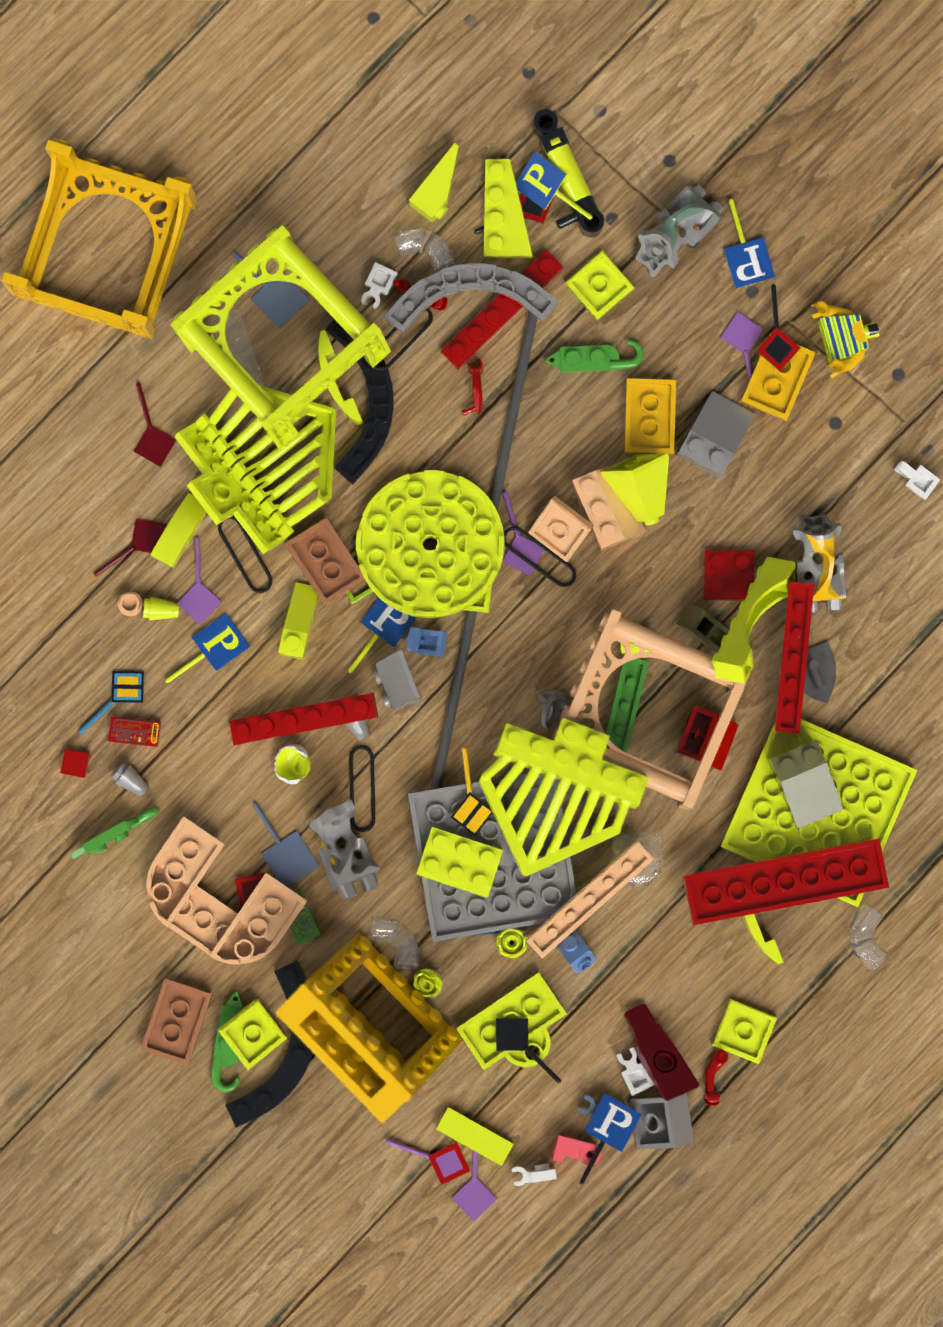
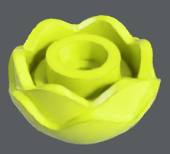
[496,928,527,958]
[414,968,443,998]

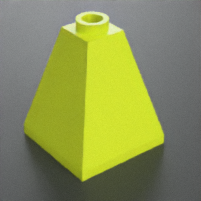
[601,453,669,525]

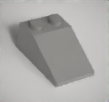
[677,391,755,479]
[373,650,421,712]

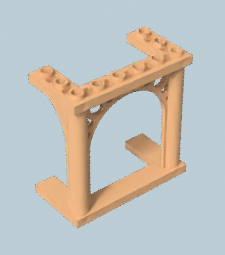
[550,609,750,810]

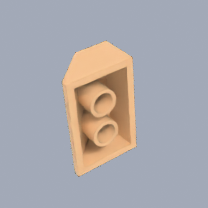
[571,465,646,552]

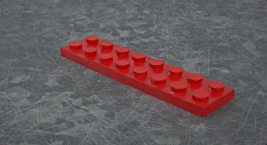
[683,838,889,926]

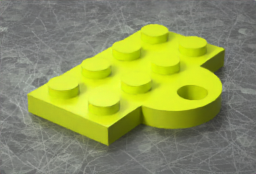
[456,972,567,1070]

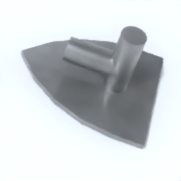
[804,641,836,704]

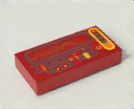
[108,717,161,747]

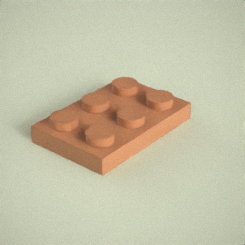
[285,518,366,606]
[140,978,212,1066]

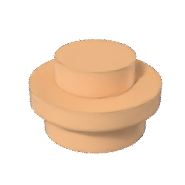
[118,592,143,617]

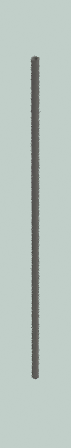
[430,312,538,790]

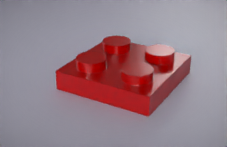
[704,550,755,601]

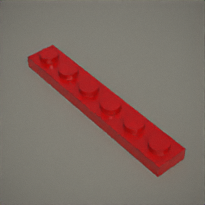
[441,249,564,370]
[775,582,815,734]
[229,693,379,745]

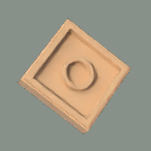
[528,496,594,562]

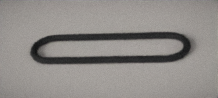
[374,308,433,371]
[218,516,273,593]
[504,526,576,587]
[349,745,376,832]

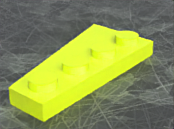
[484,159,534,258]

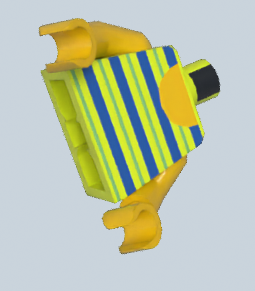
[811,301,879,378]

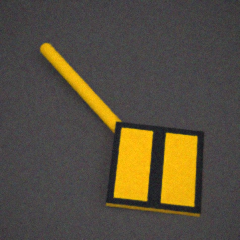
[450,747,493,836]

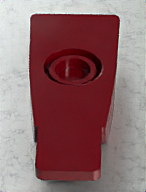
[624,1004,699,1101]

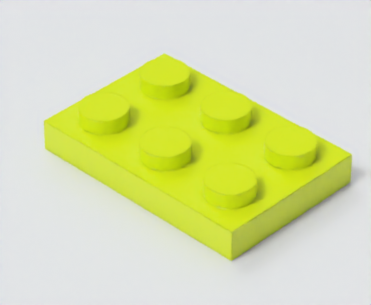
[416,827,503,898]

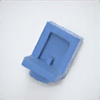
[406,627,448,657]
[557,930,596,974]

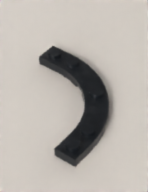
[325,319,394,485]
[226,961,313,1128]

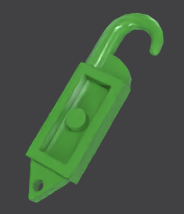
[545,340,644,373]
[70,806,160,859]
[211,992,244,1092]

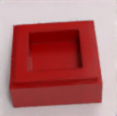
[60,749,90,778]

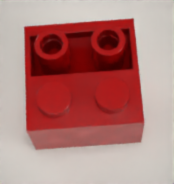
[675,705,739,771]

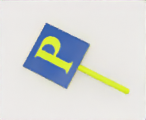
[516,152,592,219]
[165,613,250,683]

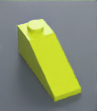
[409,143,459,223]
[278,582,318,660]

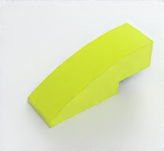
[150,493,206,569]

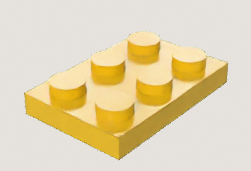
[741,333,816,421]
[624,378,676,455]

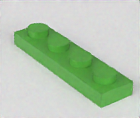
[606,659,649,753]

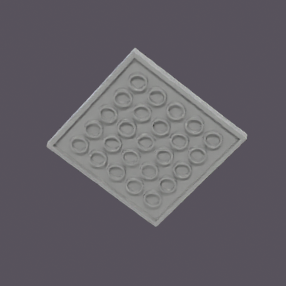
[408,773,576,942]

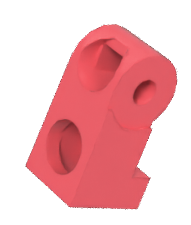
[551,1133,601,1165]

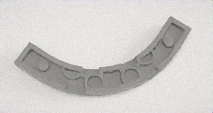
[384,263,559,334]

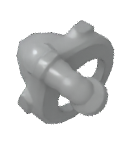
[537,689,568,729]

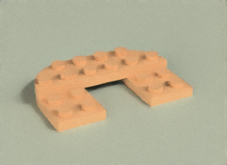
[146,816,307,964]

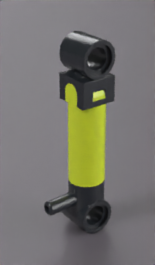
[533,109,604,238]

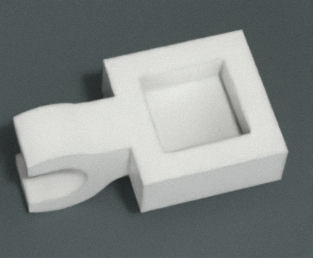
[894,461,941,500]
[512,1163,557,1186]

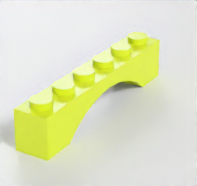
[712,557,796,684]

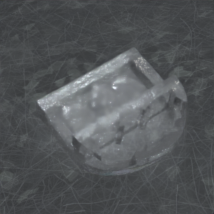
[612,832,663,886]

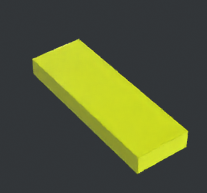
[436,1107,514,1166]

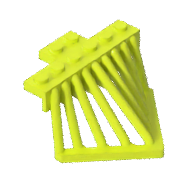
[174,385,336,554]
[479,718,649,877]

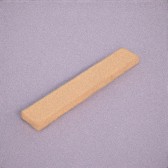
[525,840,654,959]

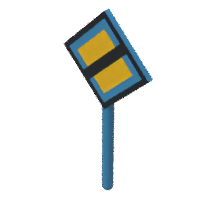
[79,671,144,734]

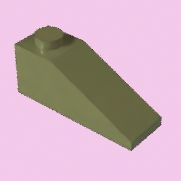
[676,603,754,653]

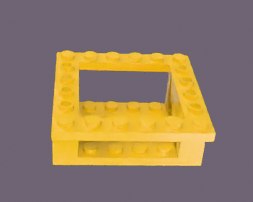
[275,932,463,1123]

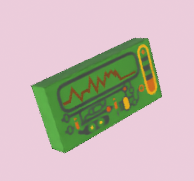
[290,889,321,945]

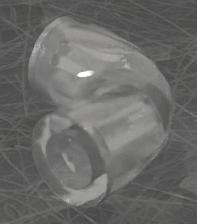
[392,228,456,271]
[849,902,888,972]
[370,916,419,970]

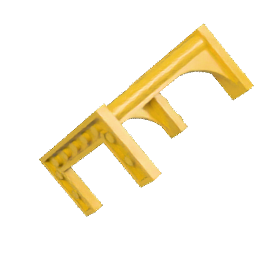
[1,139,198,339]

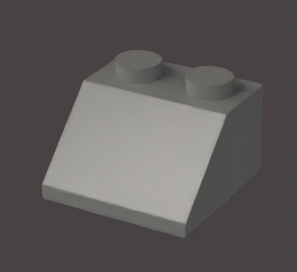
[630,1093,694,1149]

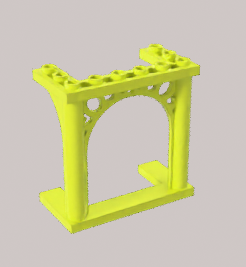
[170,225,391,450]

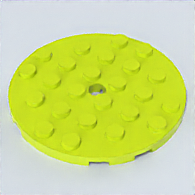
[356,470,505,618]

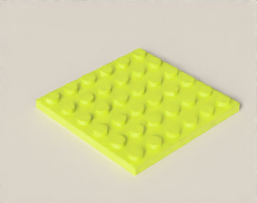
[720,719,917,907]

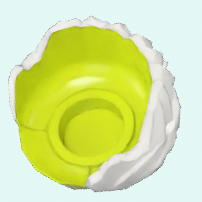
[274,744,311,784]

